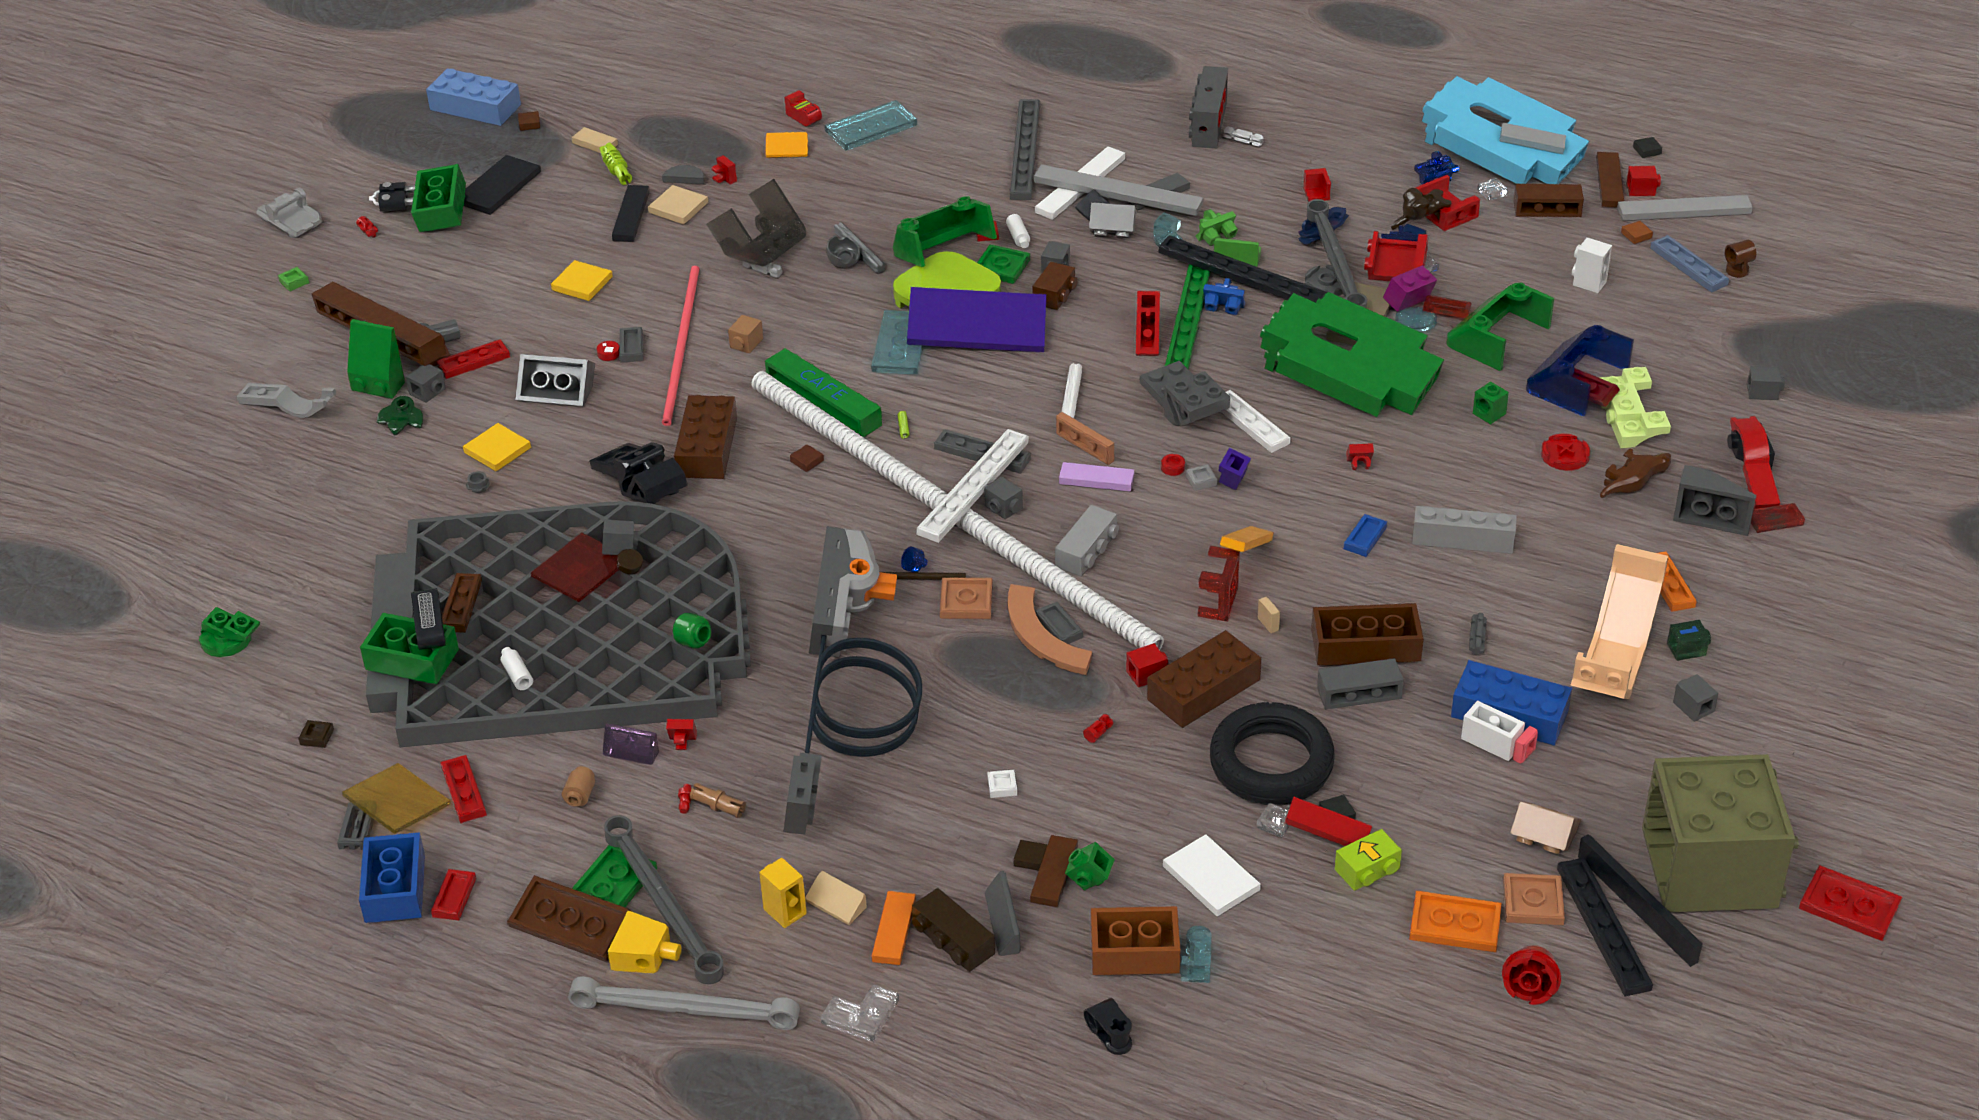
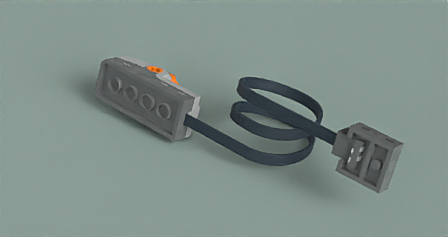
[783,526,923,835]

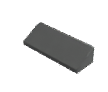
[985,871,1021,956]

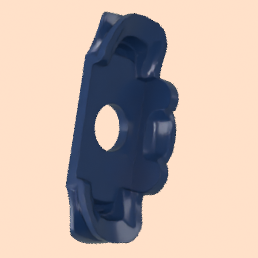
[1298,207,1349,244]

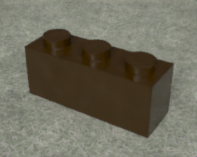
[912,888,995,972]

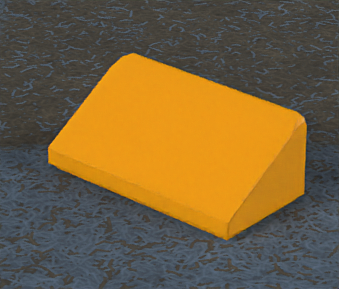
[766,132,809,158]

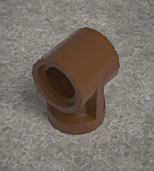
[1725,240,1757,278]

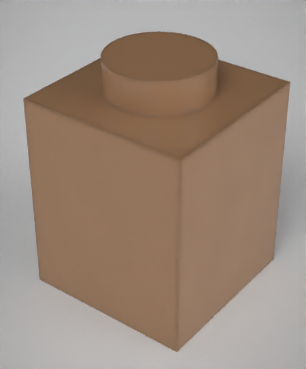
[728,315,763,354]

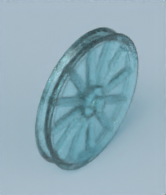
[1395,307,1437,332]

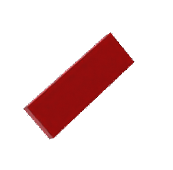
[437,339,510,379]
[440,755,487,823]
[1284,797,1372,846]

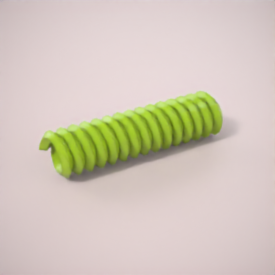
[897,411,910,439]

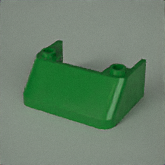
[893,196,997,267]
[1446,283,1554,371]

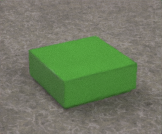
[278,267,309,291]

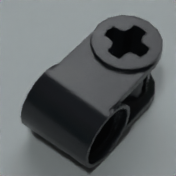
[1083,998,1132,1055]

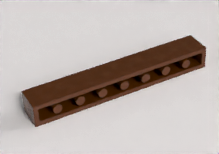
[311,282,447,366]

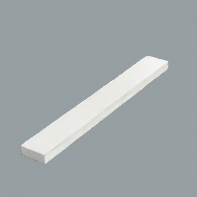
[916,429,1029,543]

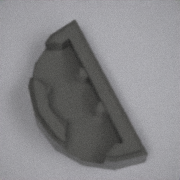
[662,165,704,184]

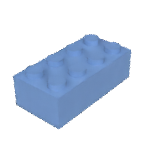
[426,68,521,126]

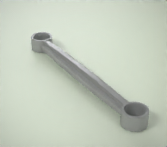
[568,977,800,1030]

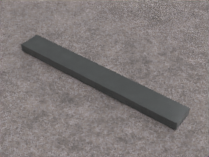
[1010,99,1040,200]

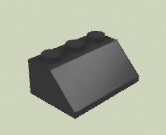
[515,354,595,406]

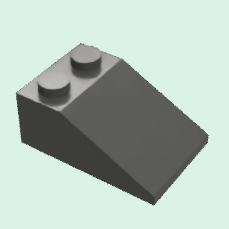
[1673,465,1756,536]

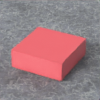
[1513,726,1538,764]

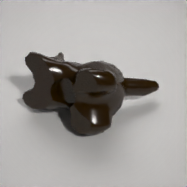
[1391,188,1452,230]

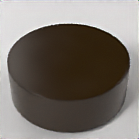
[617,549,643,574]

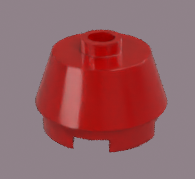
[1502,945,1561,1005]

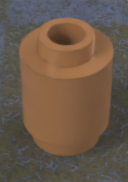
[562,766,595,807]

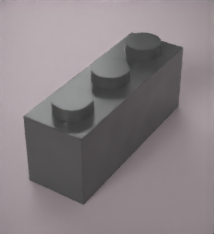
[1317,658,1404,710]

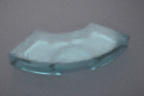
[1153,212,1183,247]

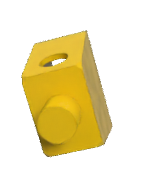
[608,911,682,973]

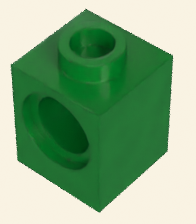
[1472,381,1509,425]

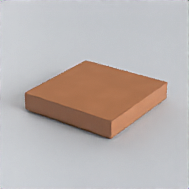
[940,578,993,619]
[1503,873,1565,925]

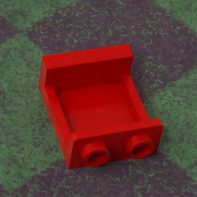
[1364,231,1428,281]

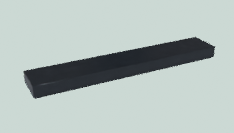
[1578,834,1702,967]
[1557,857,1653,997]

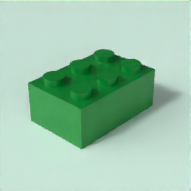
[411,164,466,232]
[360,613,459,684]

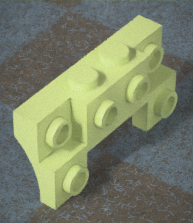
[1601,367,1671,448]

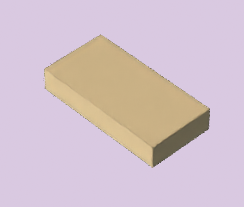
[572,127,618,153]

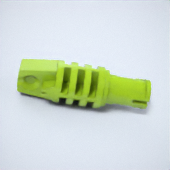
[599,142,632,185]

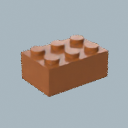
[1091,906,1180,975]

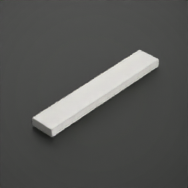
[1035,147,1125,220]

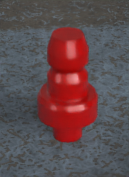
[678,784,692,814]

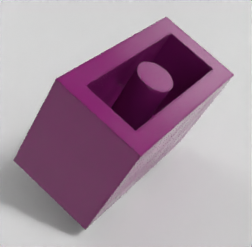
[1383,265,1437,312]

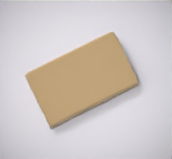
[805,871,867,925]

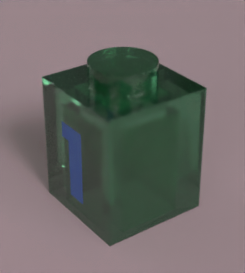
[1667,620,1711,661]

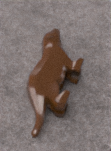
[1600,448,1671,498]

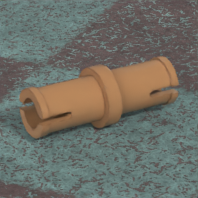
[690,783,746,818]

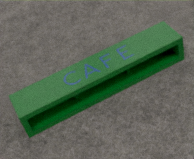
[765,348,882,437]

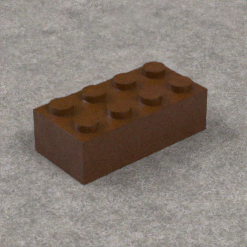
[674,395,737,479]
[1311,603,1424,666]
[1147,630,1261,728]

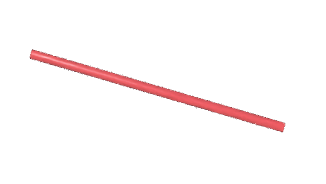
[662,266,700,426]

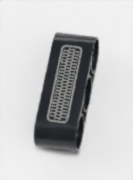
[411,588,446,650]

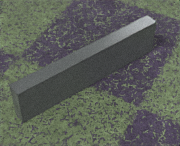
[934,429,1031,474]

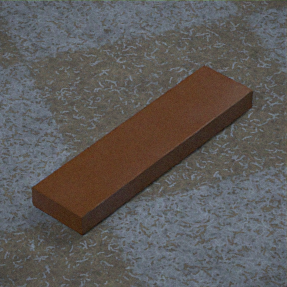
[1596,152,1624,208]

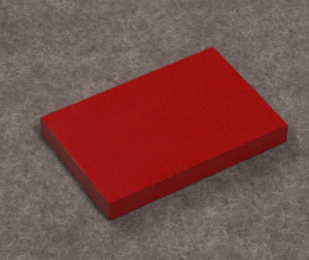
[1799,865,1902,941]

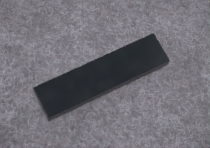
[612,185,650,242]

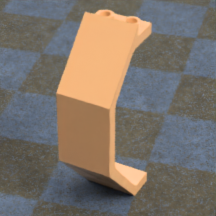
[1570,544,1668,699]

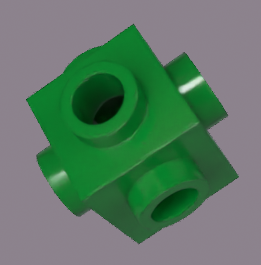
[1065,842,1115,890]

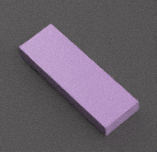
[1059,462,1134,491]

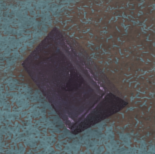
[603,723,659,765]

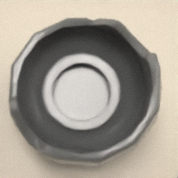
[826,235,860,268]

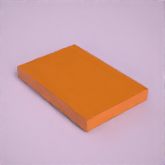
[1409,891,1502,953]

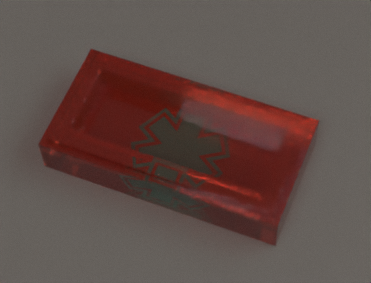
[1423,295,1472,318]
[1751,503,1805,533]

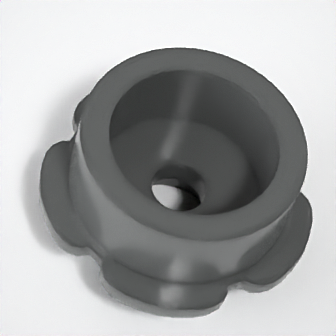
[466,471,490,493]

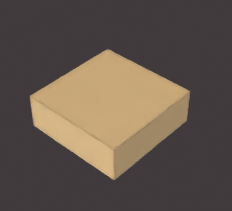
[1258,597,1280,633]

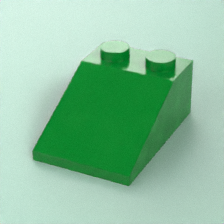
[347,319,405,399]

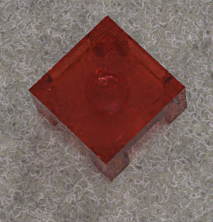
[1198,546,1240,622]

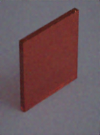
[530,532,619,602]

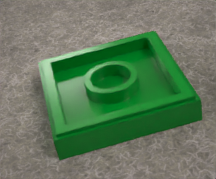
[977,244,1030,284]

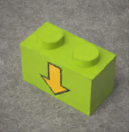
[1334,829,1402,891]

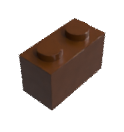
[1032,262,1078,310]

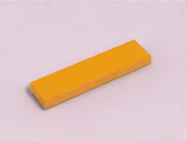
[1220,526,1274,552]

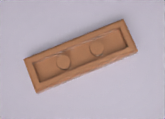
[1056,412,1114,465]

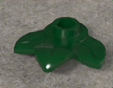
[377,396,423,436]

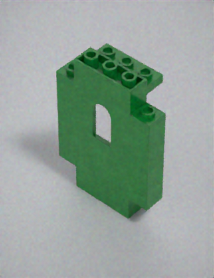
[1260,292,1444,417]

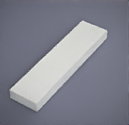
[1220,390,1290,453]

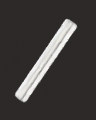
[1062,363,1082,418]

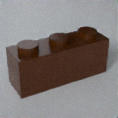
[1513,184,1584,217]

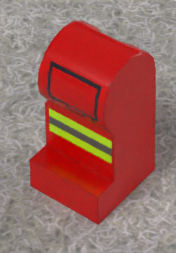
[784,90,822,126]

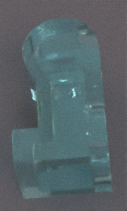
[1181,926,1212,983]

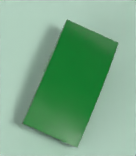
[201,607,260,641]

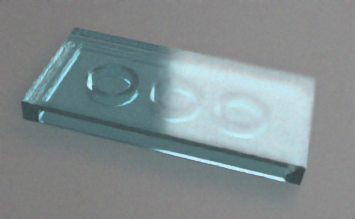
[825,100,917,151]
[871,310,924,374]

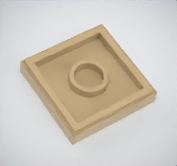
[648,185,708,224]

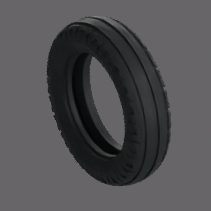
[1210,702,1335,805]

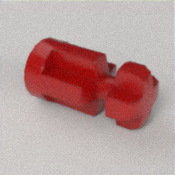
[356,216,378,238]
[1083,714,1114,743]

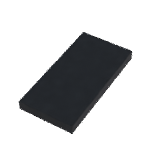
[464,155,541,215]

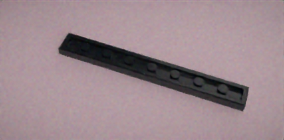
[1158,235,1327,303]

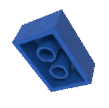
[359,832,425,923]

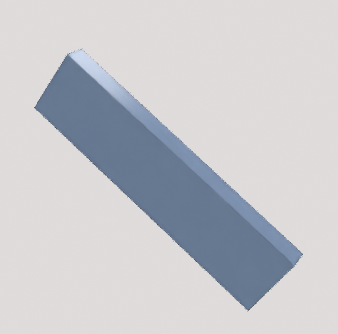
[1650,235,1729,292]

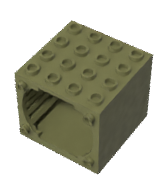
[1642,754,1799,912]

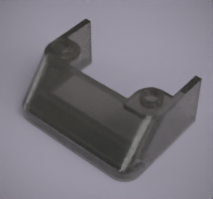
[706,179,806,266]

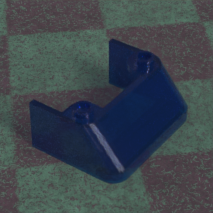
[1526,325,1634,416]

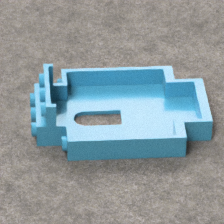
[1422,76,1589,184]

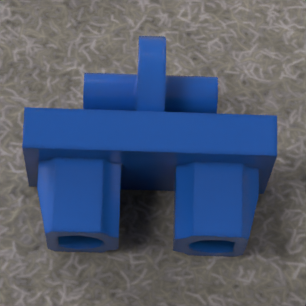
[1203,278,1246,315]

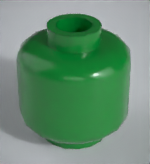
[672,613,711,649]

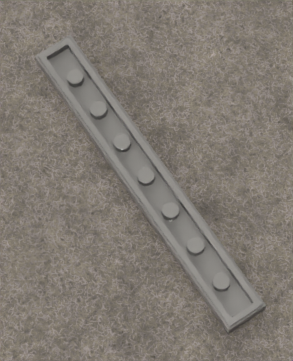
[1034,164,1203,216]

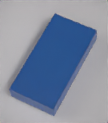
[1344,514,1387,557]

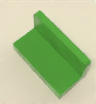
[1214,238,1261,267]

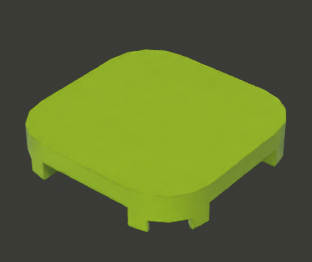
[893,251,1001,309]

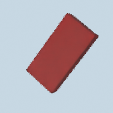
[431,869,477,921]

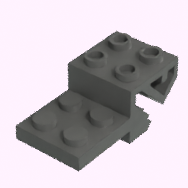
[1140,361,1230,426]

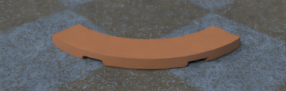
[1008,584,1092,675]

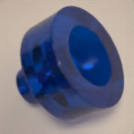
[901,546,928,572]

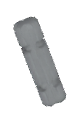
[1223,126,1264,147]
[742,254,783,278]

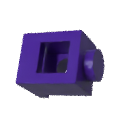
[1218,447,1251,490]

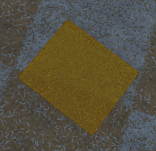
[342,763,450,834]

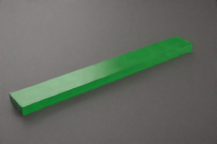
[1165,264,1211,370]

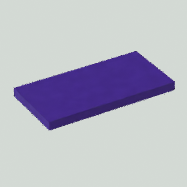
[907,287,1046,352]

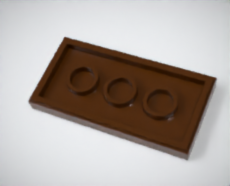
[507,875,632,962]

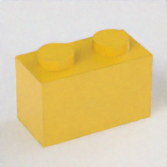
[759,857,807,928]

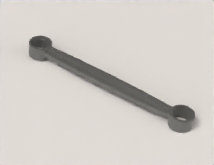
[1307,199,1368,308]
[604,815,724,984]

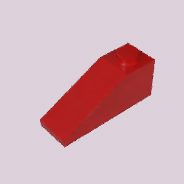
[1136,291,1160,356]

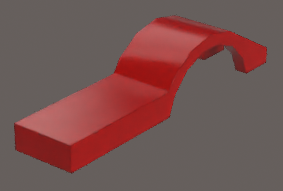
[1730,416,1781,511]

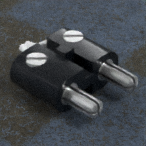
[369,182,415,212]

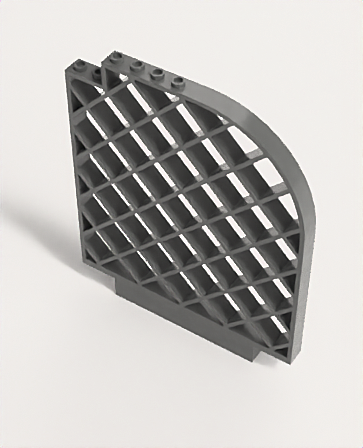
[366,501,751,748]

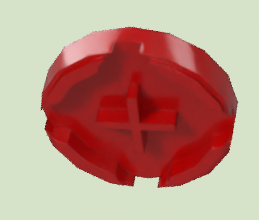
[1541,433,1590,471]

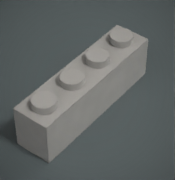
[1412,506,1517,554]

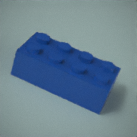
[1451,660,1572,746]

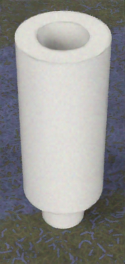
[1006,214,1030,248]
[501,647,533,690]

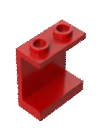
[1415,175,1480,231]

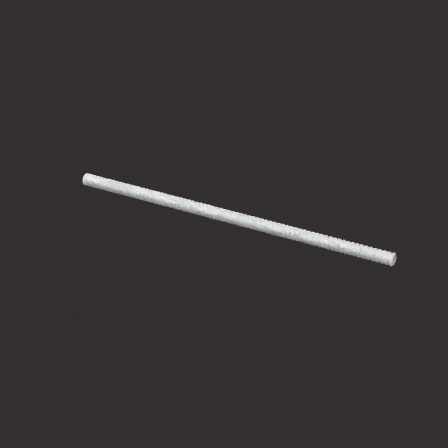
[751,371,1164,650]

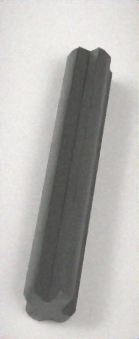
[834,222,885,274]

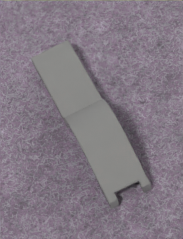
[236,383,336,418]

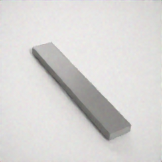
[1617,195,1753,221]

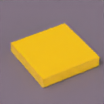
[551,260,613,301]
[463,423,531,471]

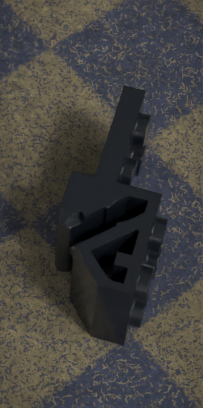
[589,442,688,504]

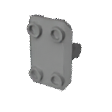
[257,187,322,238]

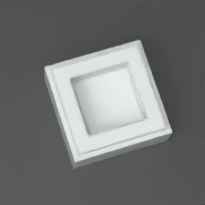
[987,770,1017,798]

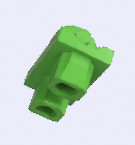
[1195,209,1238,246]

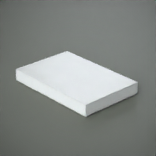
[1163,834,1261,916]

